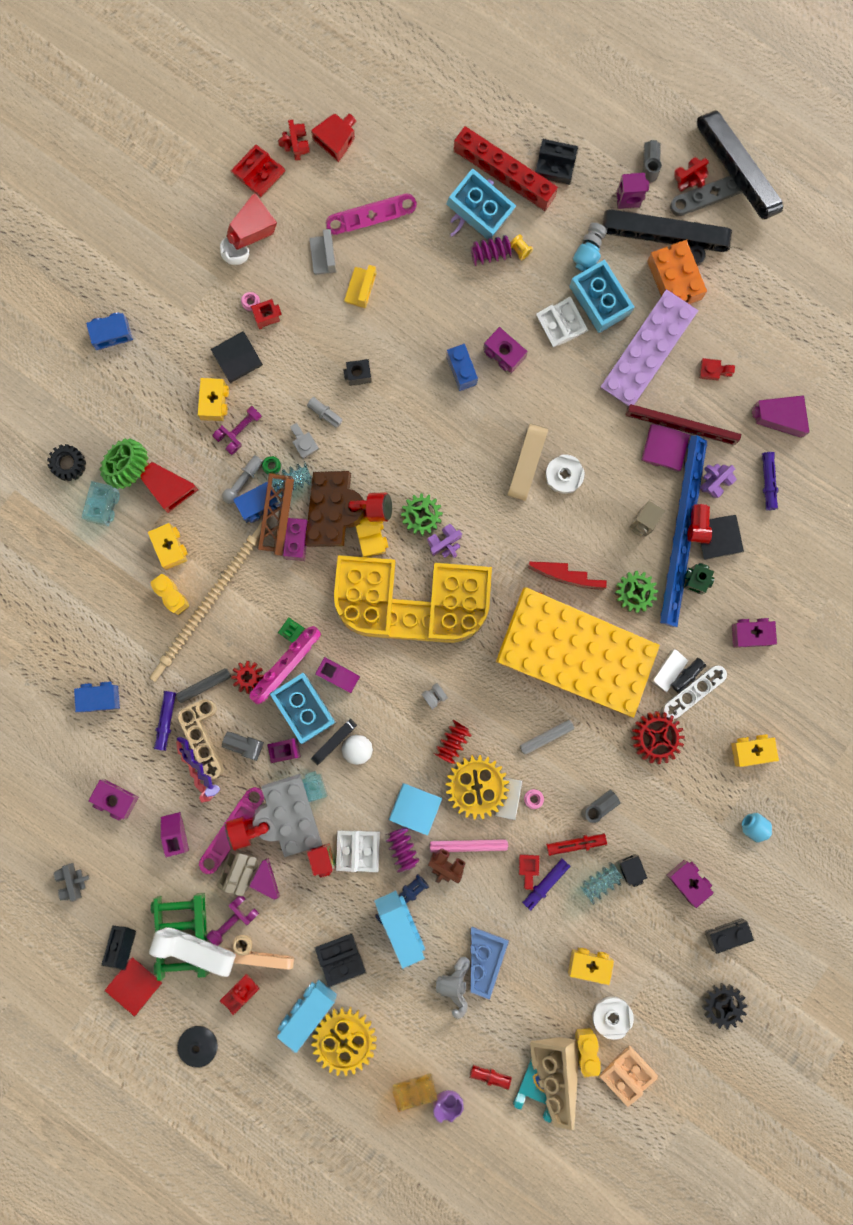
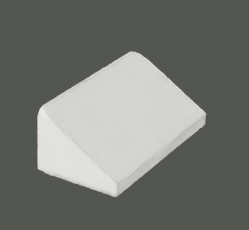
[651,649,688,692]
[495,777,522,820]

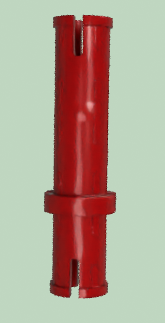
[546,833,607,856]

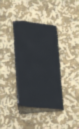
[101,925,136,970]

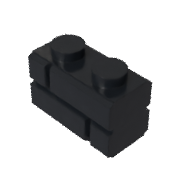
[705,918,754,954]

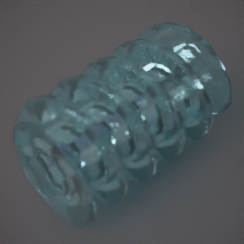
[272,461,312,497]
[580,862,625,905]

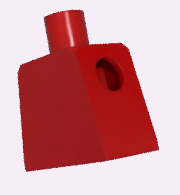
[311,113,357,163]

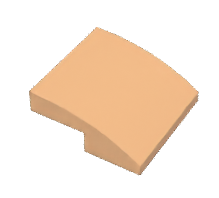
[600,1046,658,1107]

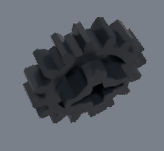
[702,983,748,1030]

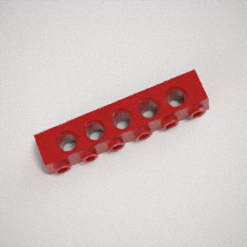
[454,126,558,211]

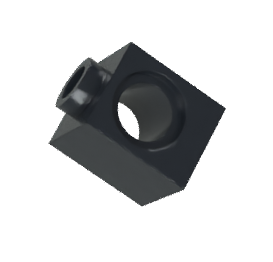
[343,359,372,386]
[617,854,648,887]

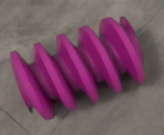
[471,235,512,266]
[385,828,419,873]

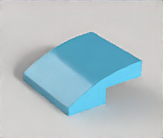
[389,783,442,835]

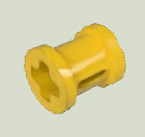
[510,234,533,260]

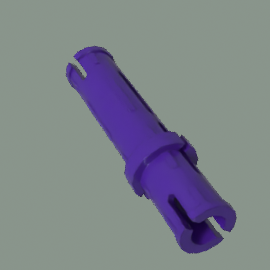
[762,452,779,511]
[154,691,176,751]
[522,858,571,911]

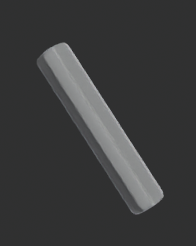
[520,720,574,754]

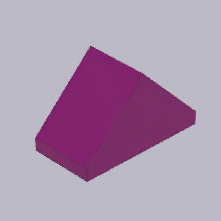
[267,738,301,763]
[249,858,280,900]

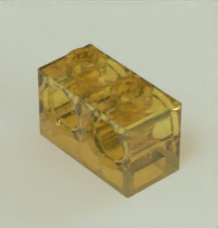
[393,1073,437,1112]

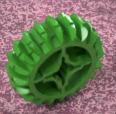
[99,438,149,489]

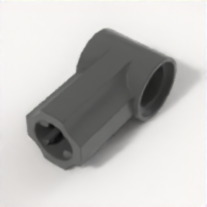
[642,140,662,183]
[222,731,264,761]
[581,789,621,823]

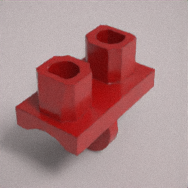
[278,119,310,161]
[674,157,709,192]
[220,974,260,1015]

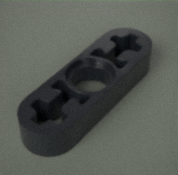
[311,718,357,766]

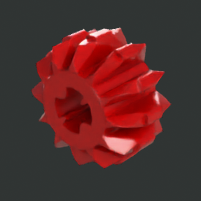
[231,661,264,694]

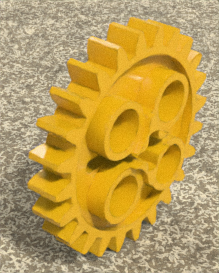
[446,755,510,820]
[311,1007,377,1076]

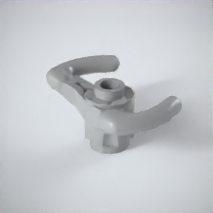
[436,957,470,1019]

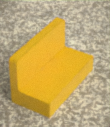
[345,265,377,308]

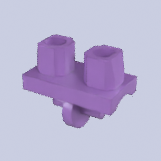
[700,464,737,498]
[427,524,462,558]

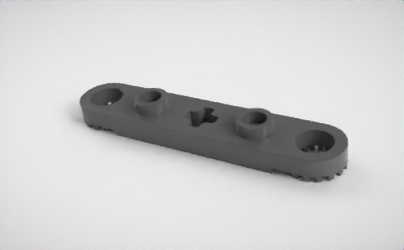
[670,175,743,216]

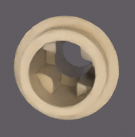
[232,935,252,955]

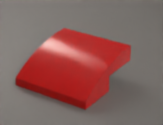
[231,144,285,198]
[104,957,162,1017]

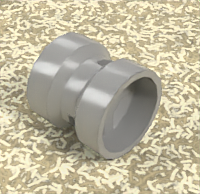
[582,223,607,248]
[421,683,448,710]

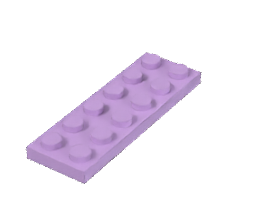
[600,289,699,406]

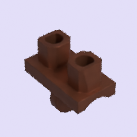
[428,848,465,884]

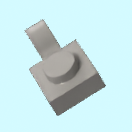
[290,423,319,459]

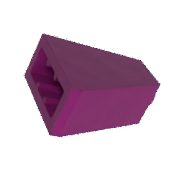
[752,395,810,438]

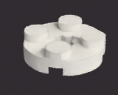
[545,455,585,494]
[592,996,634,1040]

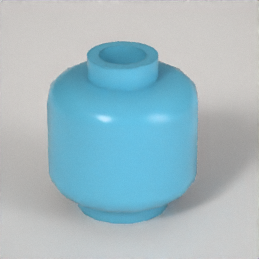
[573,242,601,272]
[742,813,772,843]

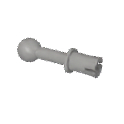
[222,455,263,504]

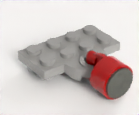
[225,774,322,857]

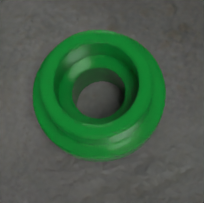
[262,456,281,475]

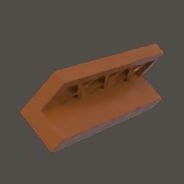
[258,473,294,556]

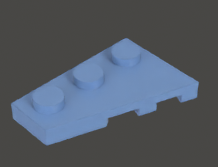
[471,927,509,1000]

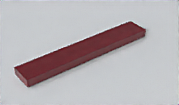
[625,404,742,445]

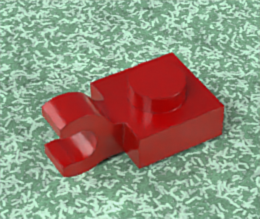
[699,358,735,381]
[519,854,539,890]

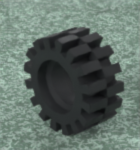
[47,444,86,481]

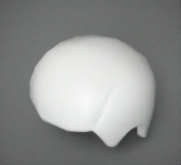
[220,238,249,265]
[341,735,373,765]

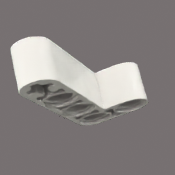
[149,928,236,976]

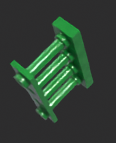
[151,893,209,981]

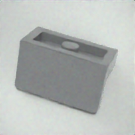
[310,229,336,275]

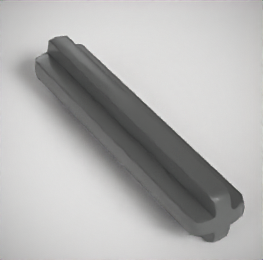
[176,668,231,703]

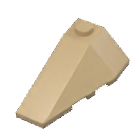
[530,1037,579,1130]

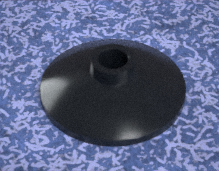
[177,1026,218,1068]

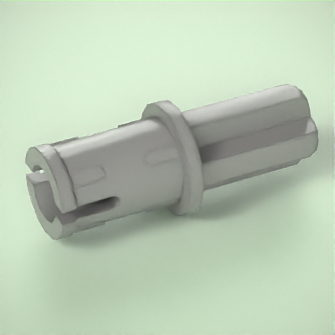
[307,397,343,428]

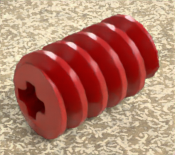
[433,720,472,764]

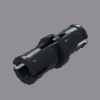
[670,657,706,693]

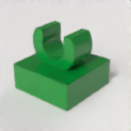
[278,617,305,643]

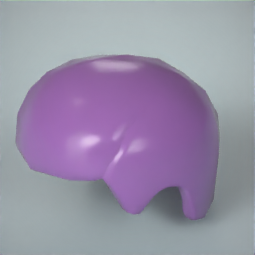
[433,1090,464,1123]

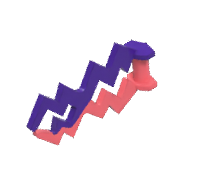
[176,737,220,803]

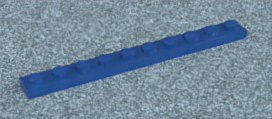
[660,435,707,627]

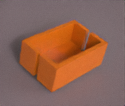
[647,240,707,304]

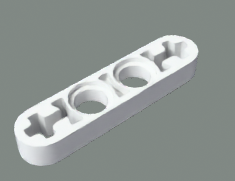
[662,666,727,719]

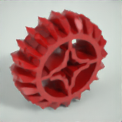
[631,711,685,764]

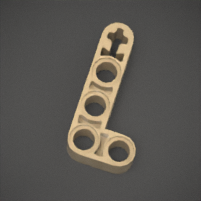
[507,423,548,501]
[178,699,224,779]

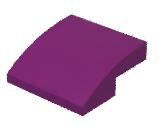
[641,424,690,472]

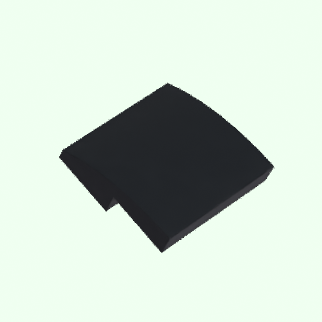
[535,138,579,185]
[211,331,263,383]
[701,515,744,560]
[314,933,367,988]

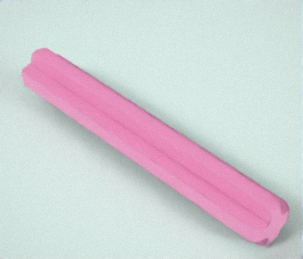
[430,840,508,852]

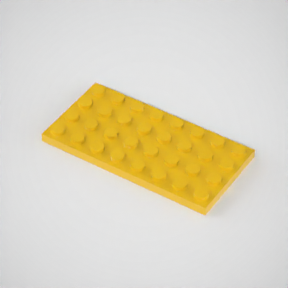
[496,587,660,718]

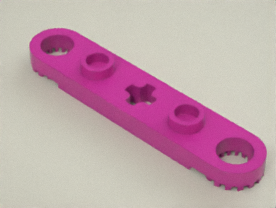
[326,193,417,235]
[249,626,321,705]
[199,787,265,874]

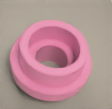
[241,292,260,311]
[524,789,544,809]

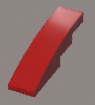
[528,561,607,590]

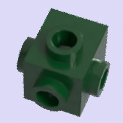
[684,563,715,595]

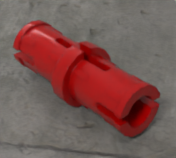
[470,1064,512,1090]

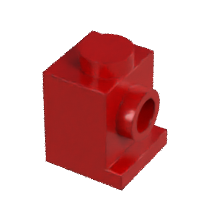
[251,299,282,330]

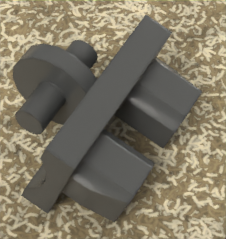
[53,863,90,902]

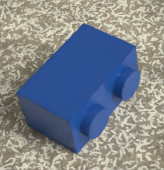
[86,312,133,350]
[446,343,478,391]
[233,481,280,523]
[74,682,120,713]

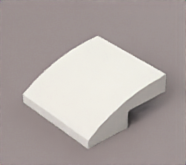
[536,296,588,347]
[336,830,380,872]

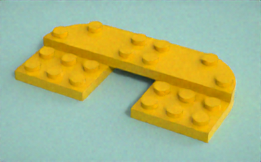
[334,555,492,643]

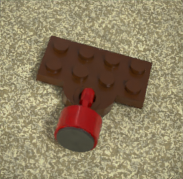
[305,471,392,547]

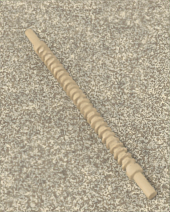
[149,522,269,682]

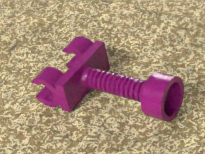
[212,405,262,455]
[206,896,259,946]

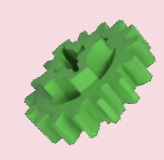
[401,493,443,536]
[615,571,658,613]

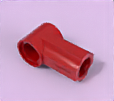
[687,504,712,544]

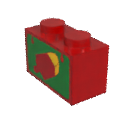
[307,843,336,878]

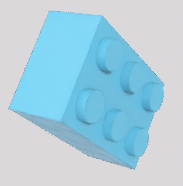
[446,168,516,240]
[569,259,634,333]
[270,673,336,744]
[374,891,426,969]
[277,979,337,1053]

